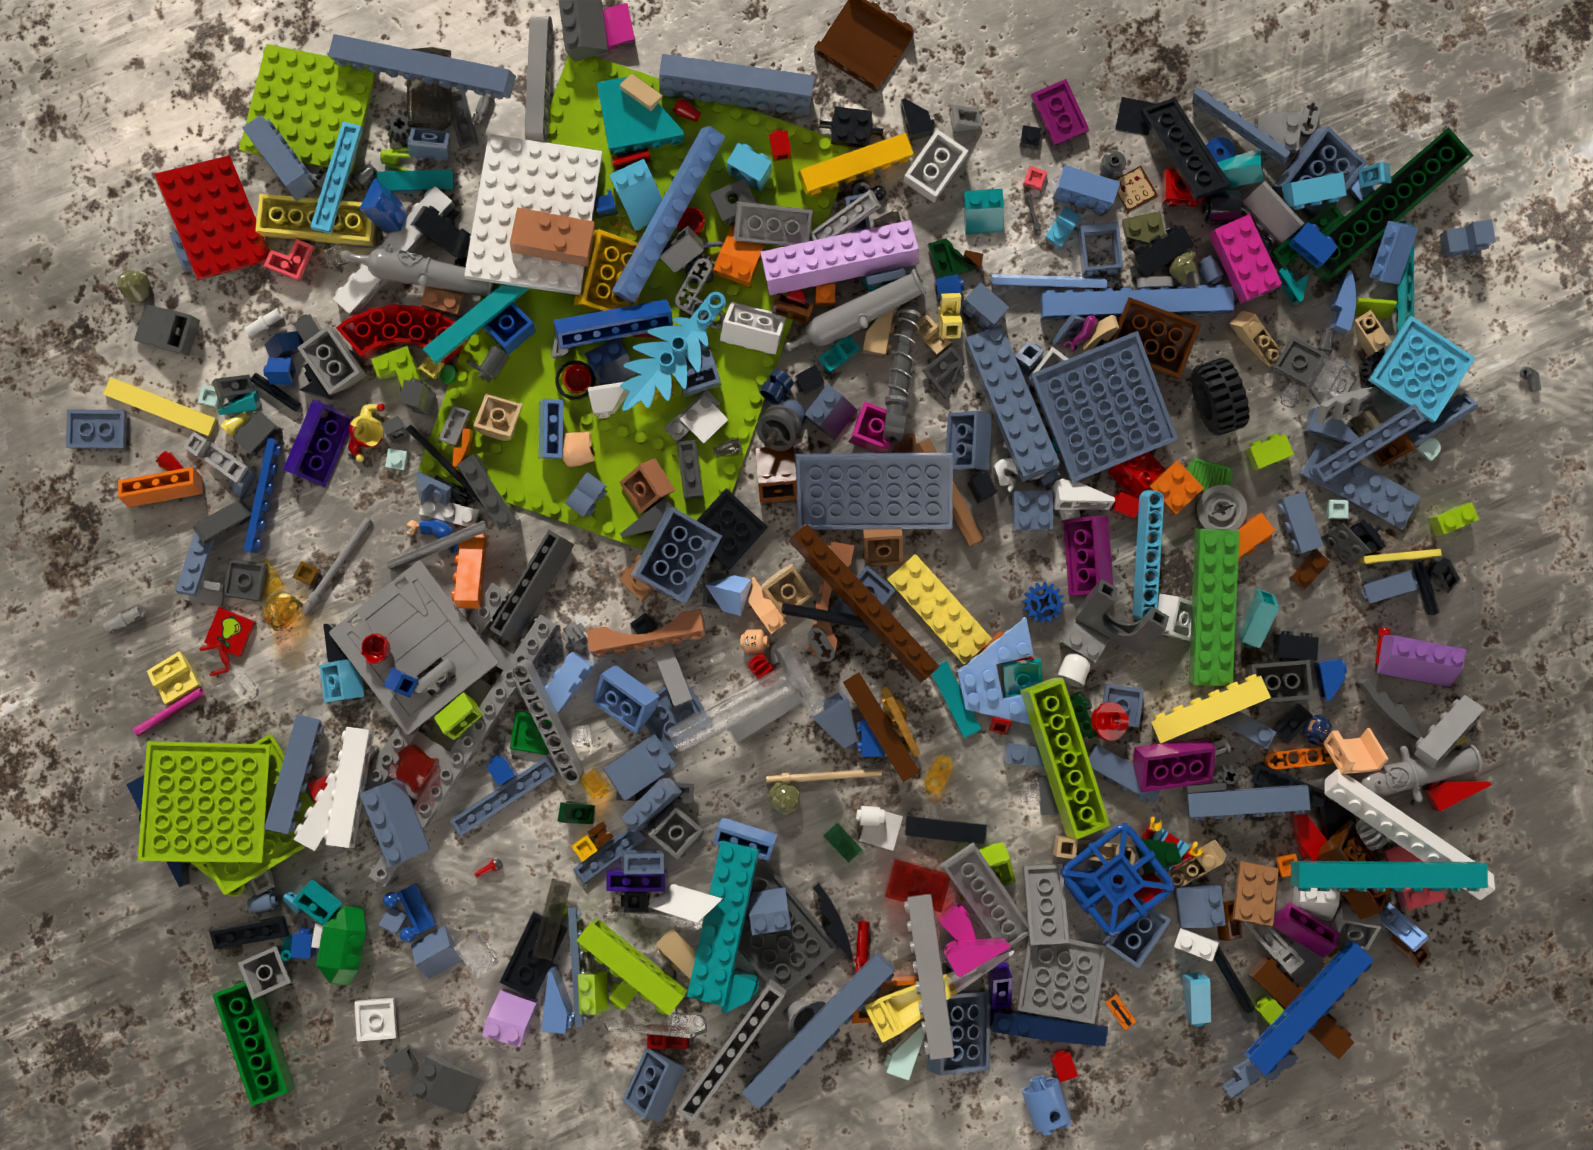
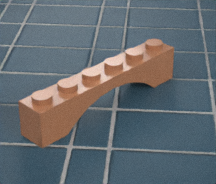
[808,542,854,660]
[587,609,706,658]

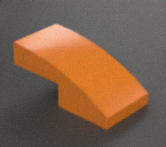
[453,429,474,469]

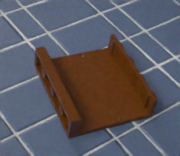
[814,0,915,93]

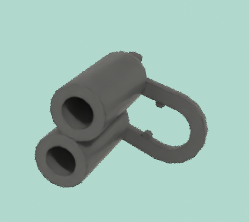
[466,346,509,382]

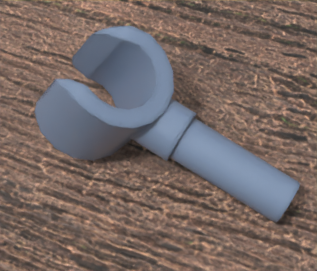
[700,237,723,250]

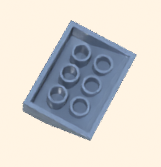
[1272,126,1367,218]
[630,507,722,604]
[928,990,990,1076]

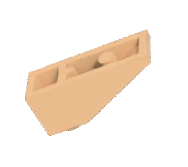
[746,577,787,635]

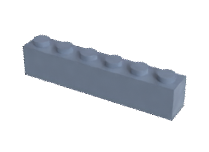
[264,714,323,835]
[1187,785,1310,821]

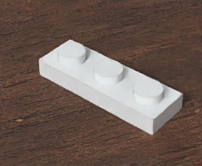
[419,498,480,527]

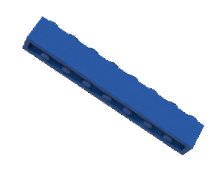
[1244,940,1374,1075]

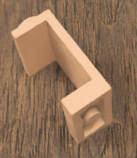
[1323,728,1388,774]

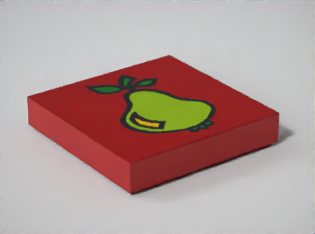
[204,607,256,657]

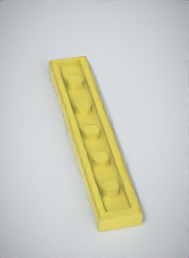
[103,377,218,437]

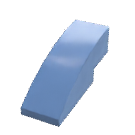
[1330,270,1356,335]

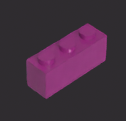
[1272,902,1340,957]

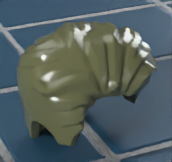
[1169,250,1197,286]
[117,270,151,303]
[768,782,800,815]

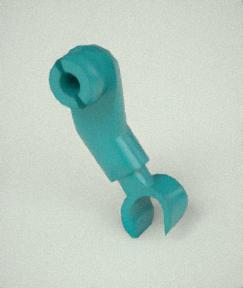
[281,934,292,961]

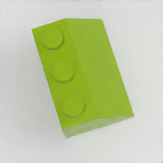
[957,841,1016,901]

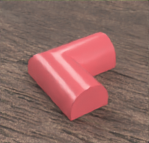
[264,239,315,282]

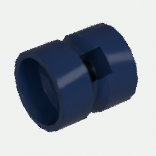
[759,369,794,405]

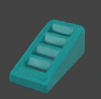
[218,391,261,415]

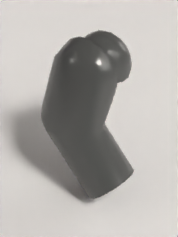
[1520,367,1541,392]

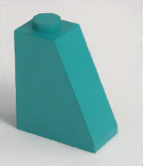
[1218,148,1263,187]
[1240,588,1279,648]

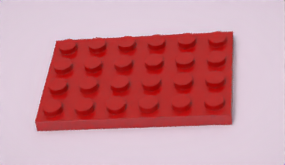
[154,155,270,281]

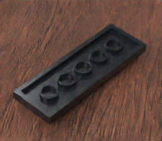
[1140,97,1230,201]

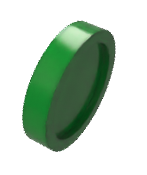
[440,365,458,384]

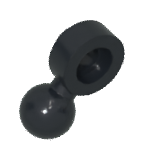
[852,179,886,201]

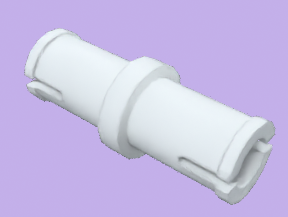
[244,308,284,337]

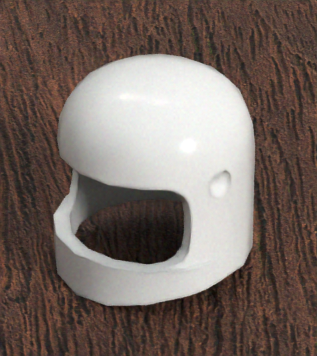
[1058,653,1091,688]

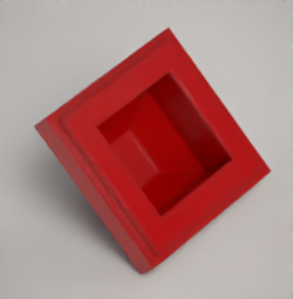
[787,289,806,304]
[989,717,1012,735]

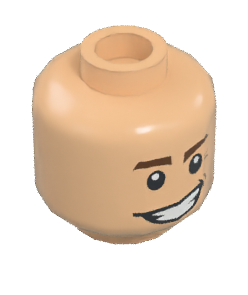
[740,629,770,654]

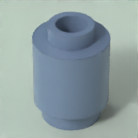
[1198,255,1224,285]
[247,891,279,915]

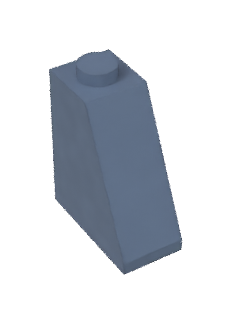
[1362,568,1419,603]

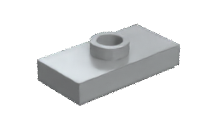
[438,405,472,447]

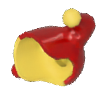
[348,403,385,462]

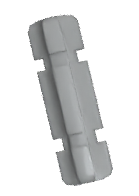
[472,94,493,125]

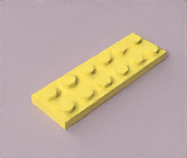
[887,554,992,665]

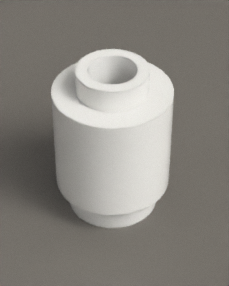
[856,806,885,827]

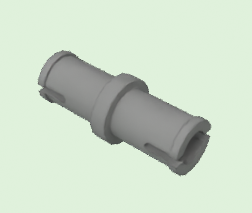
[103,606,145,634]

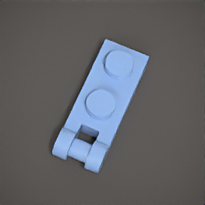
[1380,902,1429,952]

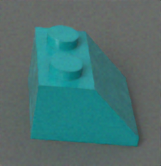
[962,188,1004,235]
[721,967,759,1013]

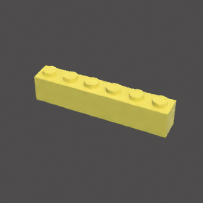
[1151,674,1271,743]

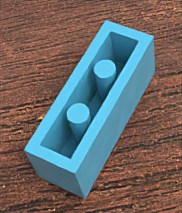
[1282,172,1347,210]

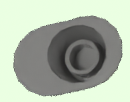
[783,1000,826,1033]

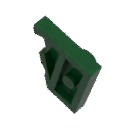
[928,238,974,278]
[1133,838,1182,875]

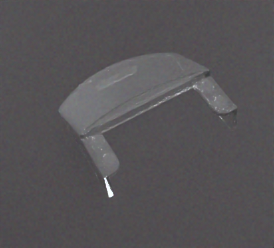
[591,910,707,1038]

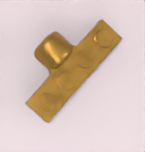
[880,687,921,757]

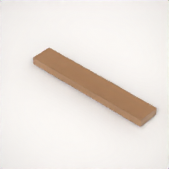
[915,438,985,546]

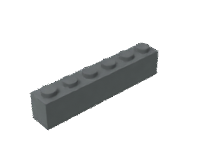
[489,530,575,644]

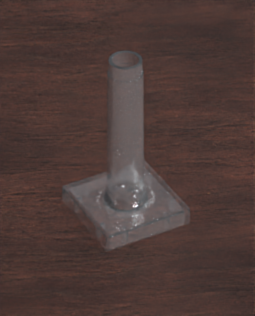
[668,631,828,753]

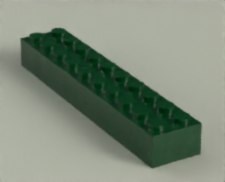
[1299,127,1474,284]

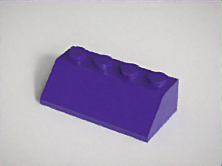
[283,400,355,487]

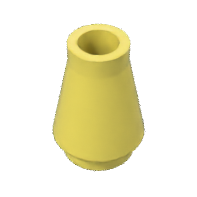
[221,412,249,437]

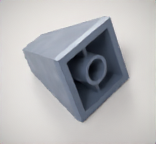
[809,691,857,749]

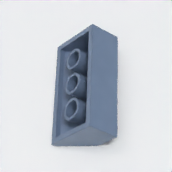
[360,777,431,867]

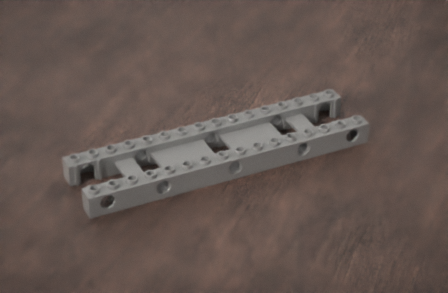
[320,583,559,887]

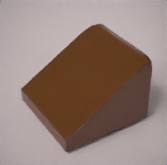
[963,250,984,272]

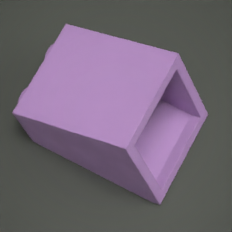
[482,989,538,1047]

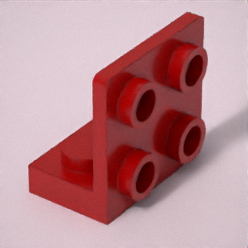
[1107,452,1165,498]

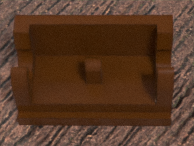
[772,293,815,325]

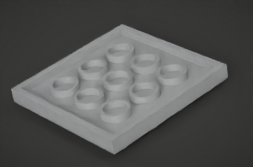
[1017,936,1107,1024]

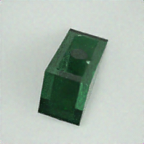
[823,821,863,863]

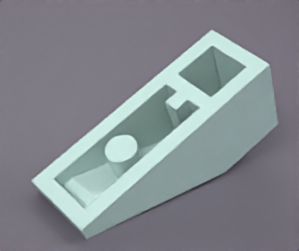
[884,1019,925,1080]

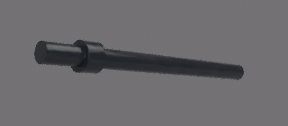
[406,425,484,507]

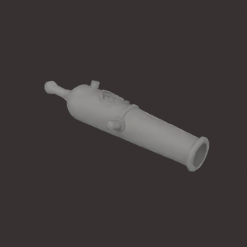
[340,244,495,296]
[783,269,927,353]
[1330,744,1483,803]

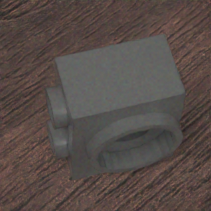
[710,178,756,226]

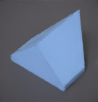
[705,575,752,616]

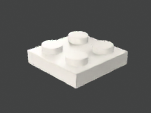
[354,998,398,1041]

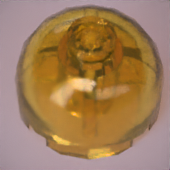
[262,592,303,631]

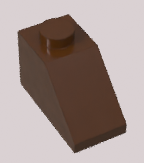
[1390,934,1431,968]

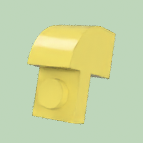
[938,293,962,339]

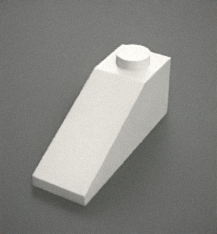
[1051,479,1115,510]

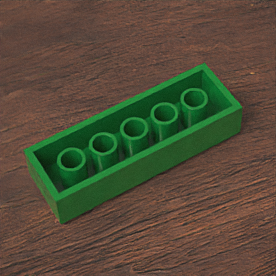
[212,981,295,1107]

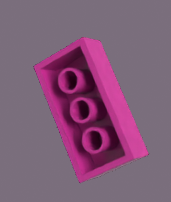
[1209,214,1282,304]

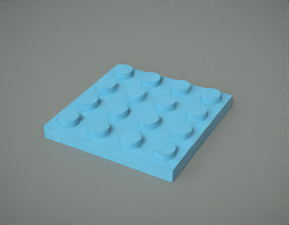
[1368,316,1475,423]

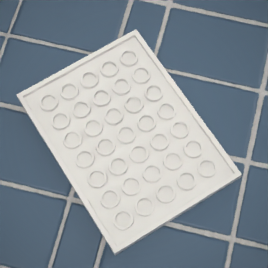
[464,134,602,295]

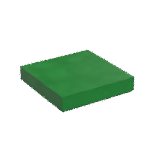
[509,711,552,755]

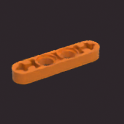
[1264,746,1334,770]

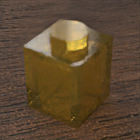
[579,768,610,799]

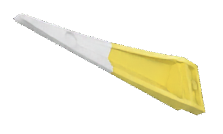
[864,951,1015,1043]

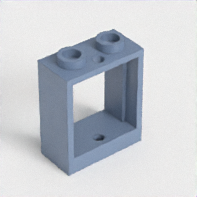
[1077,222,1123,277]
[621,849,664,874]

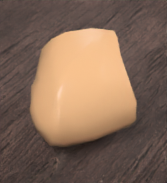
[562,432,595,467]

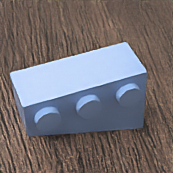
[545,652,595,713]

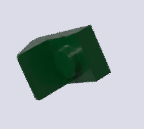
[557,801,595,824]

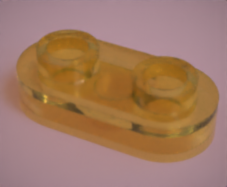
[924,756,953,792]

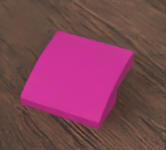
[603,3,636,50]

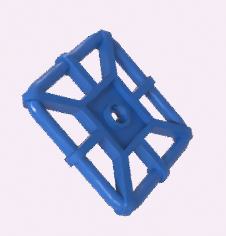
[1061,823,1175,937]

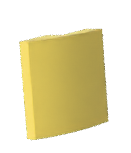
[147,651,201,706]

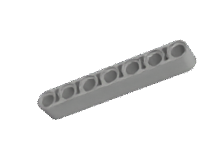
[525,16,553,143]
[512,659,584,785]

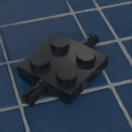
[819,106,884,148]

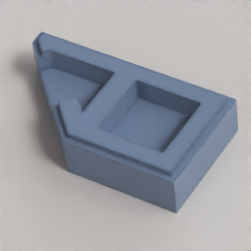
[1052,314,1086,345]

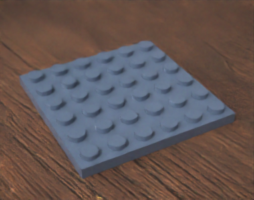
[1030,331,1178,483]

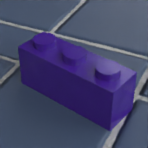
[606,869,667,892]

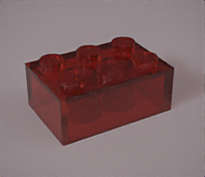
[884,857,950,913]

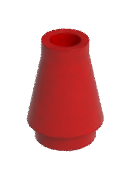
[672,98,702,123]
[156,450,184,471]

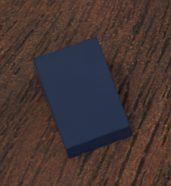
[264,331,304,358]

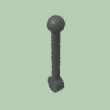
[1024,192,1041,231]

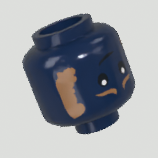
[1303,715,1332,745]

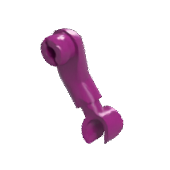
[1064,316,1098,352]

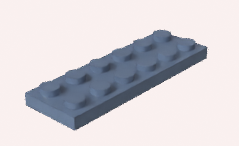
[1300,441,1420,530]

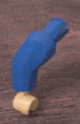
[405,520,459,553]

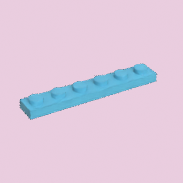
[310,122,363,234]

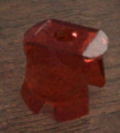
[388,744,439,793]

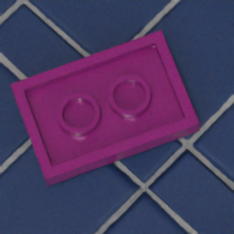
[1031,79,1090,147]

